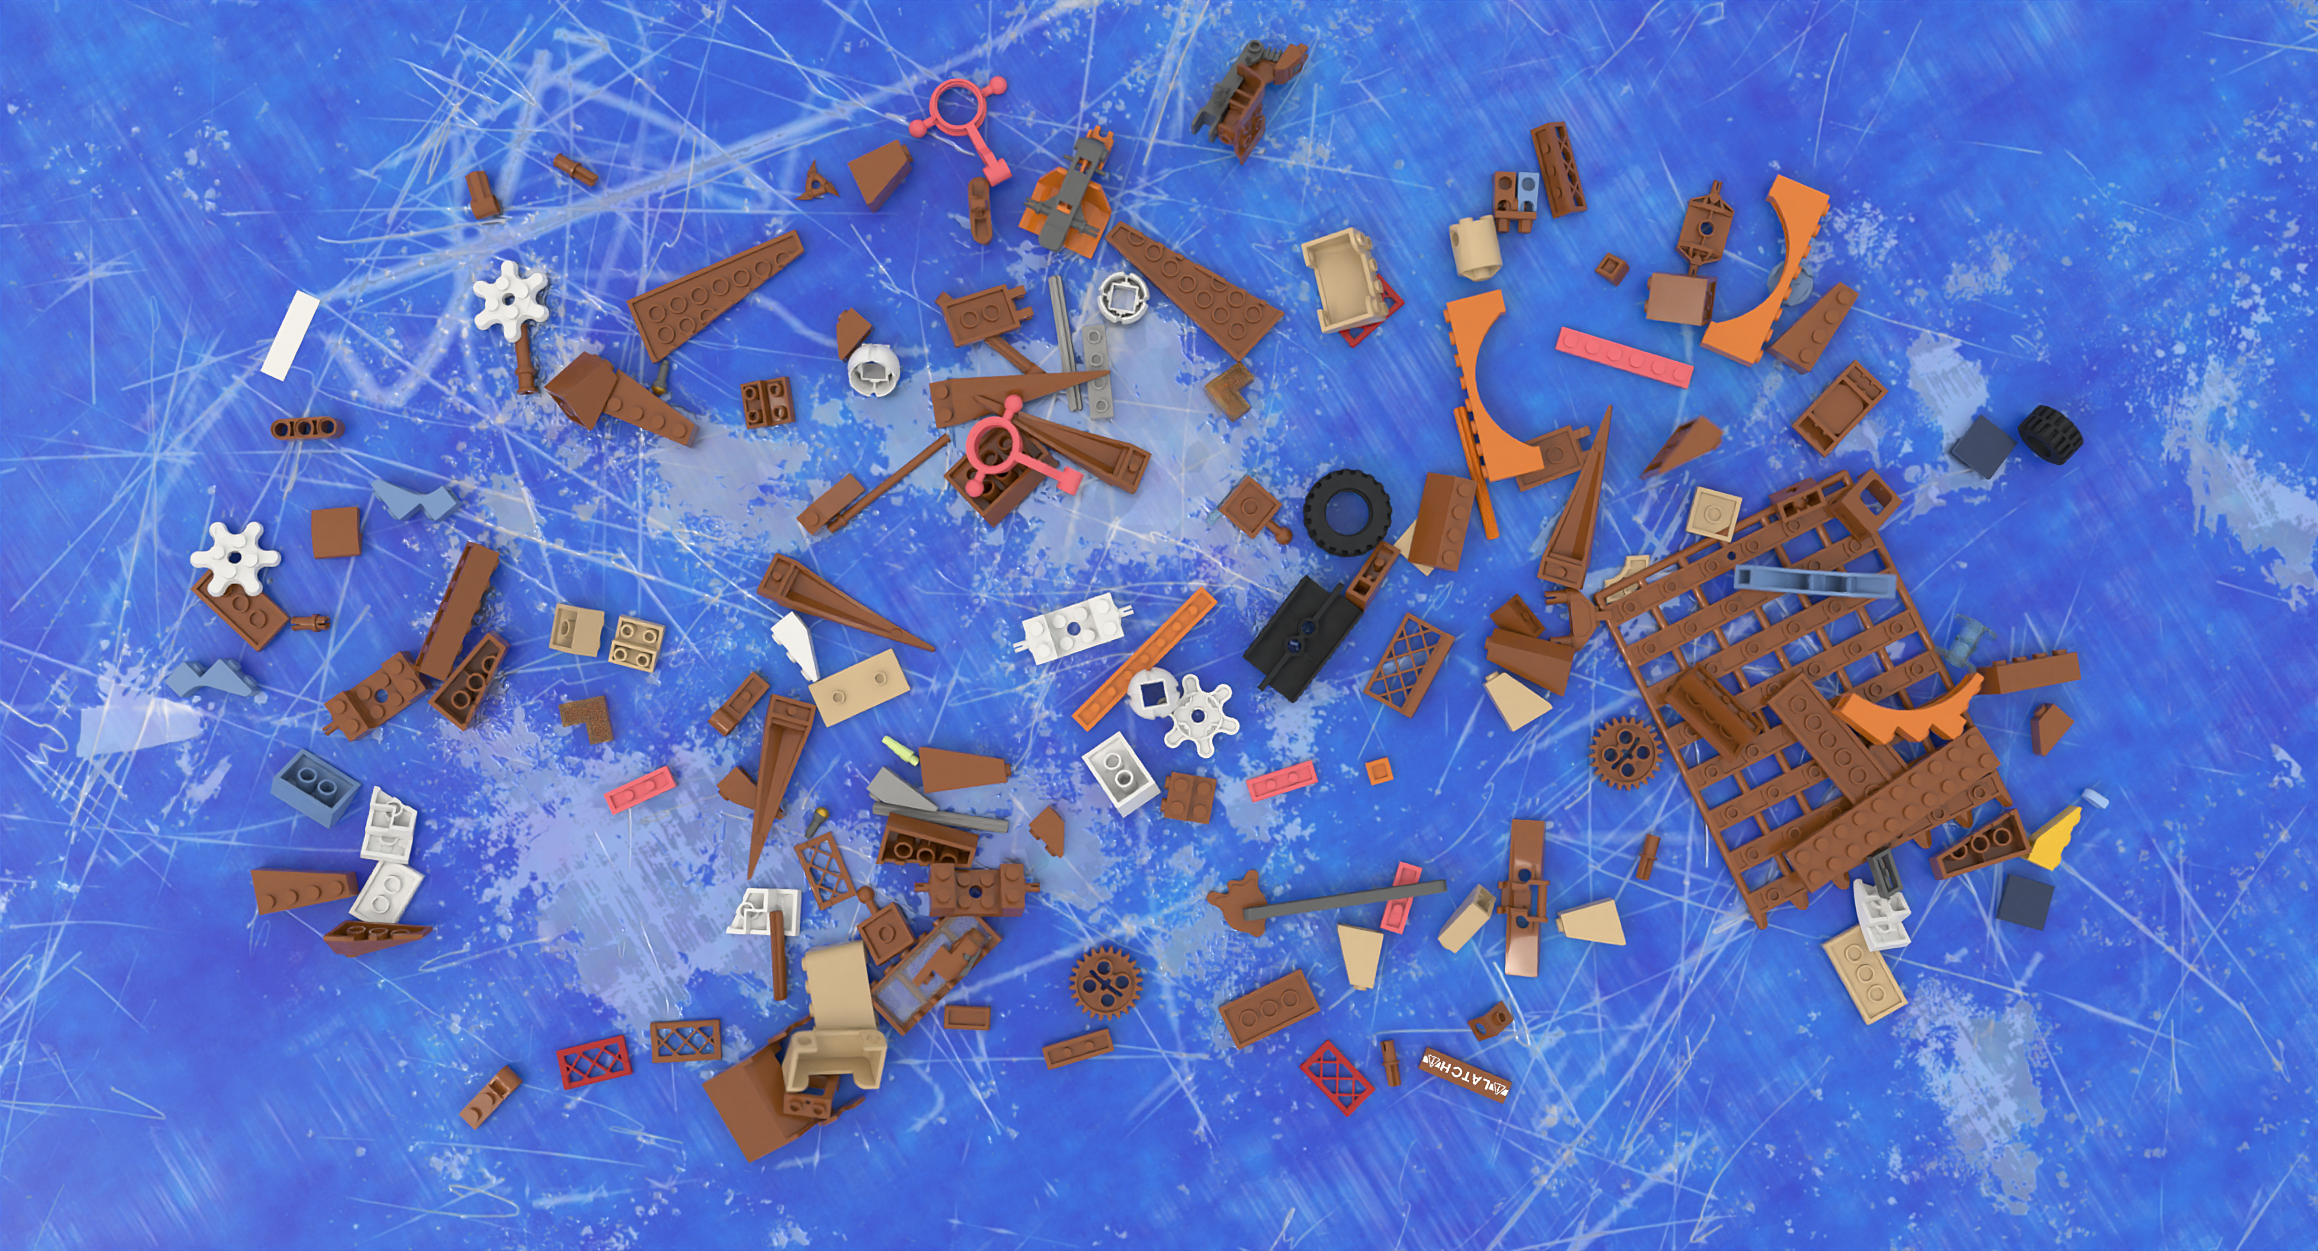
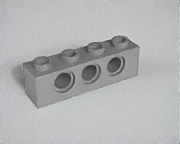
[1082,324,1114,421]

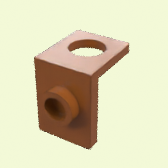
[1467,1001,1514,1041]

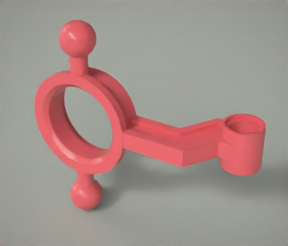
[909,76,1012,187]
[965,394,1084,497]

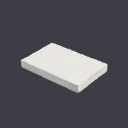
[349,860,425,924]

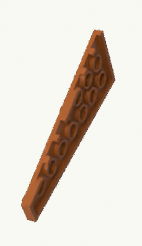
[1104,221,1285,363]
[626,230,805,364]

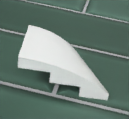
[360,786,417,864]
[1853,879,1911,952]
[726,888,802,936]

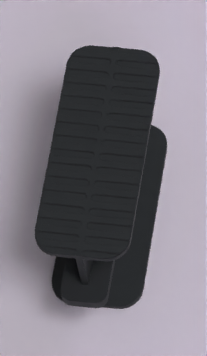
[1242,575,1364,704]

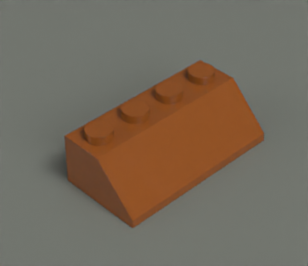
[1407,472,1478,572]

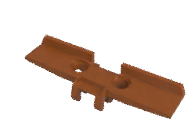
[1496,819,1550,977]

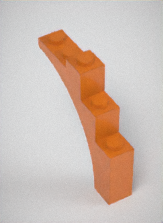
[1832,672,1984,745]

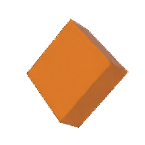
[1365,757,1394,785]

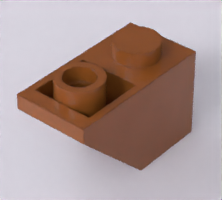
[1029,804,1065,858]

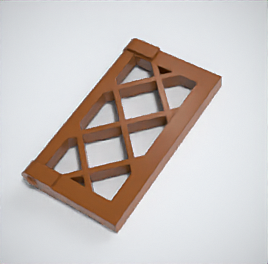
[793,831,857,910]
[650,1019,722,1063]

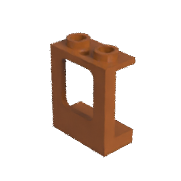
[1828,468,1903,542]
[783,1074,841,1120]

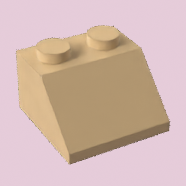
[549,603,605,657]

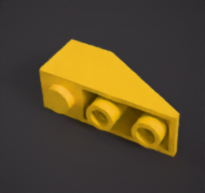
[2020,805,2082,871]

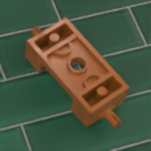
[322,651,435,742]
[914,863,1040,917]

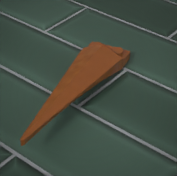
[929,370,1111,429]
[973,395,1151,494]
[1537,404,1613,590]
[757,553,935,652]
[747,694,817,881]

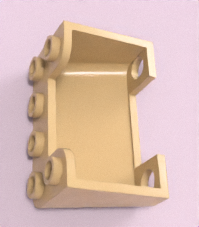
[1301,227,1388,334]
[802,939,880,1031]
[782,1030,887,1092]

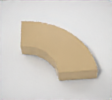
[1604,555,1650,603]

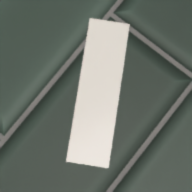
[261,290,320,381]

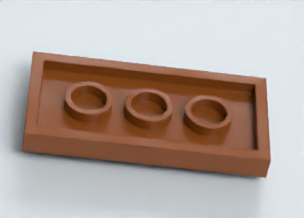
[191,560,292,652]
[1218,968,1321,1050]

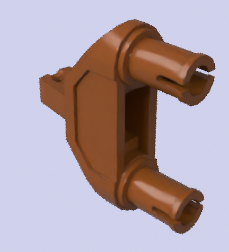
[968,177,993,245]
[1544,586,1612,652]

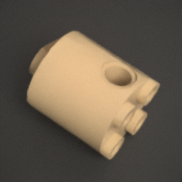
[1449,215,1503,282]

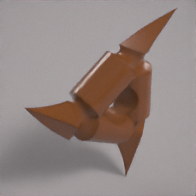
[794,160,840,200]

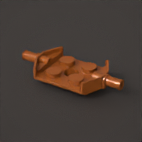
[1675,180,1735,275]

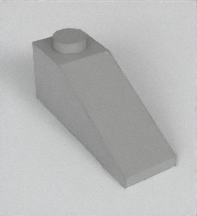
[866,765,940,812]

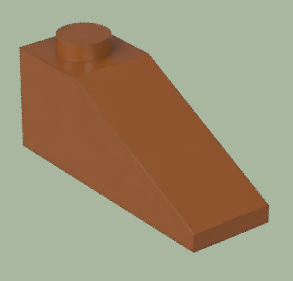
[796,473,865,537]
[1345,540,1401,613]
[716,765,787,820]

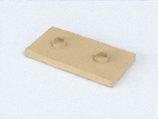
[808,648,911,728]
[1821,923,1908,1025]

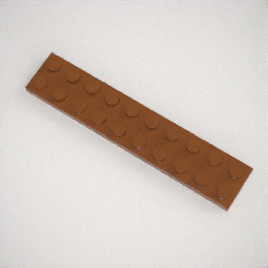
[1783,725,2001,893]

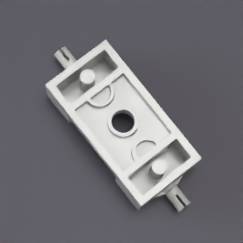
[1013,592,1134,665]

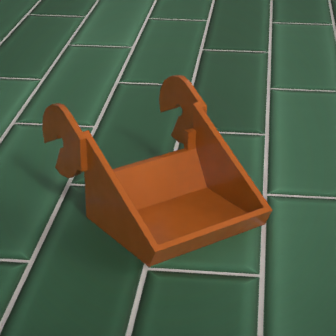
[701,1013,866,1163]

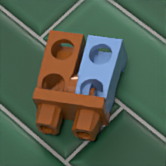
[1492,171,1540,234]

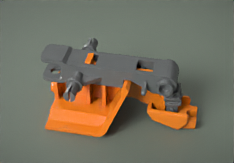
[1018,125,1114,259]

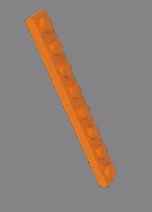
[1072,586,1218,732]

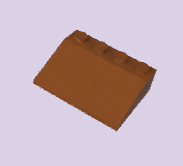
[1639,415,1724,480]
[943,426,1059,528]

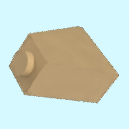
[1482,671,1553,732]
[1437,883,1496,953]
[1555,897,1626,945]
[1336,922,1384,991]

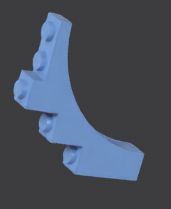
[1734,565,1897,599]

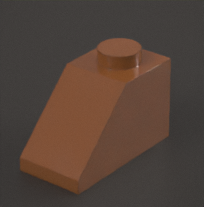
[836,308,875,363]
[2030,703,2075,757]

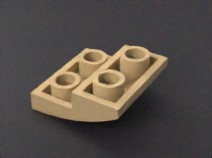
[608,614,666,673]

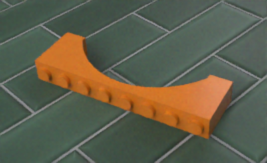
[1699,174,1831,367]
[1443,289,1545,483]

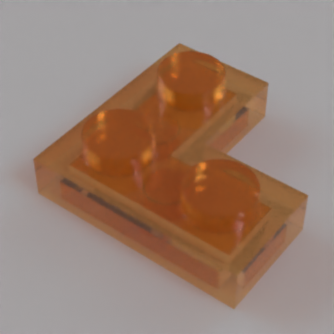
[1204,361,1254,423]
[558,695,615,745]

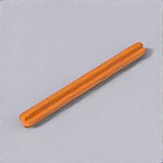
[1453,406,1500,540]

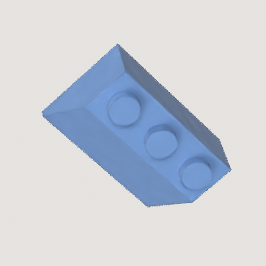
[271,748,361,829]

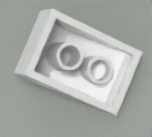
[1082,731,1161,818]

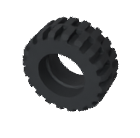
[1303,469,1392,557]

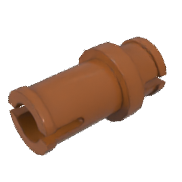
[291,614,331,632]

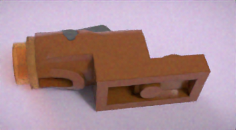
[911,927,986,987]

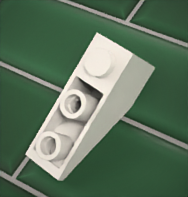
[770,611,821,682]

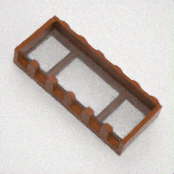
[869,917,1004,1037]

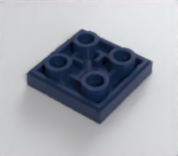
[1951,415,2018,480]
[1995,874,2055,931]

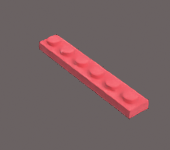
[1554,327,1694,389]

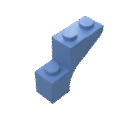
[371,480,463,522]
[165,658,261,697]

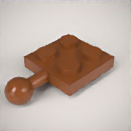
[1217,475,1293,545]
[856,886,918,966]

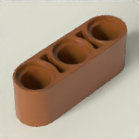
[270,416,345,442]

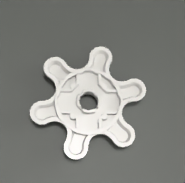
[473,260,549,343]
[190,522,281,597]
[1157,674,1240,758]

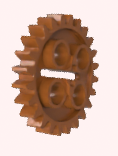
[1587,716,1664,791]
[1069,945,1143,1021]

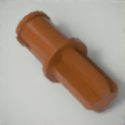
[553,153,598,187]
[1636,834,1661,881]
[1379,1039,1401,1087]

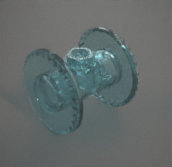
[1934,614,1997,673]

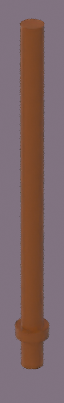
[826,433,951,533]

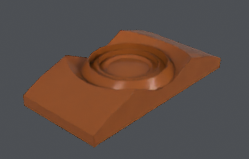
[1791,359,1888,458]

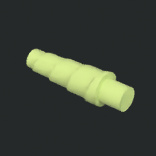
[882,735,920,767]

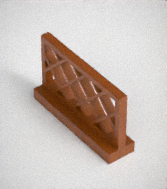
[1363,612,1456,719]

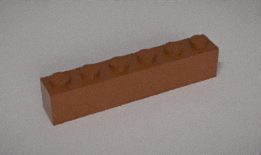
[413,541,500,681]

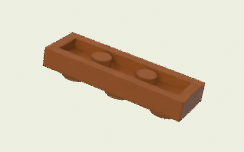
[1042,1027,1115,1070]

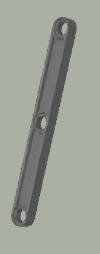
[1242,879,1448,921]

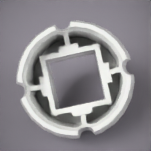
[1097,271,1150,325]
[848,343,900,397]
[1127,667,1180,720]

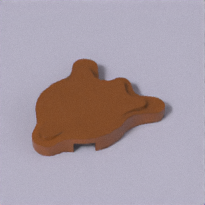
[1207,869,1268,937]

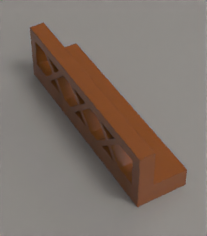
[1530,121,1588,219]

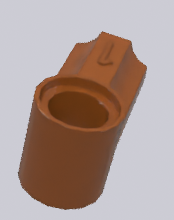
[465,170,501,220]

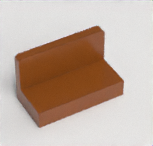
[1490,593,1546,638]

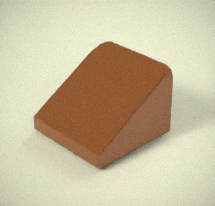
[1595,253,1630,287]

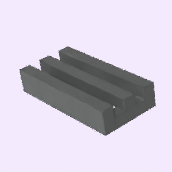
[1866,846,1904,899]

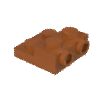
[1160,771,1217,825]

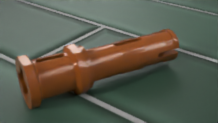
[515,324,538,395]

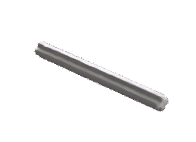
[1048,275,1083,411]
[873,802,1009,833]

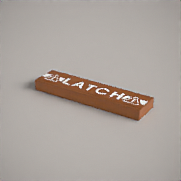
[1418,1046,1512,1104]

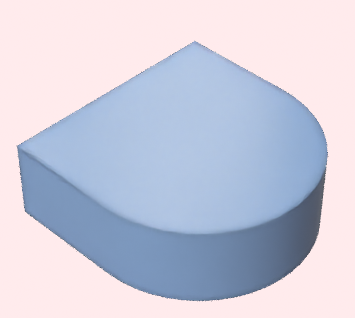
[2081,788,2109,809]

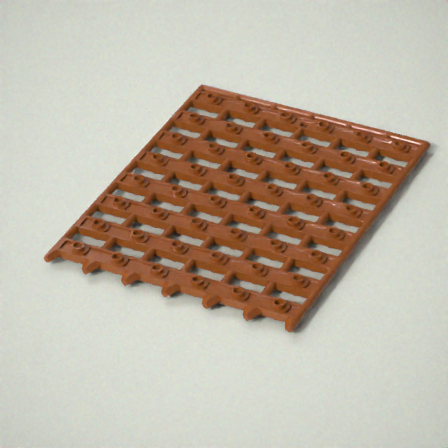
[1593,470,2013,930]

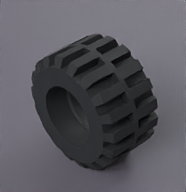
[2018,405,2084,465]

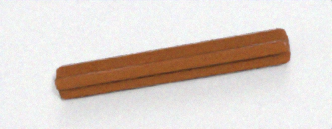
[769,910,787,1001]

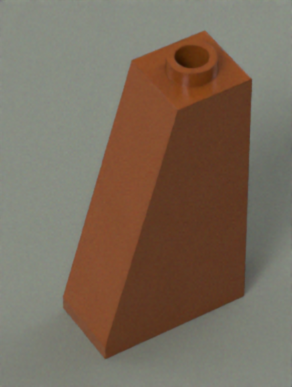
[1484,628,1576,696]
[918,746,1012,794]

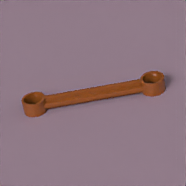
[934,291,1046,375]

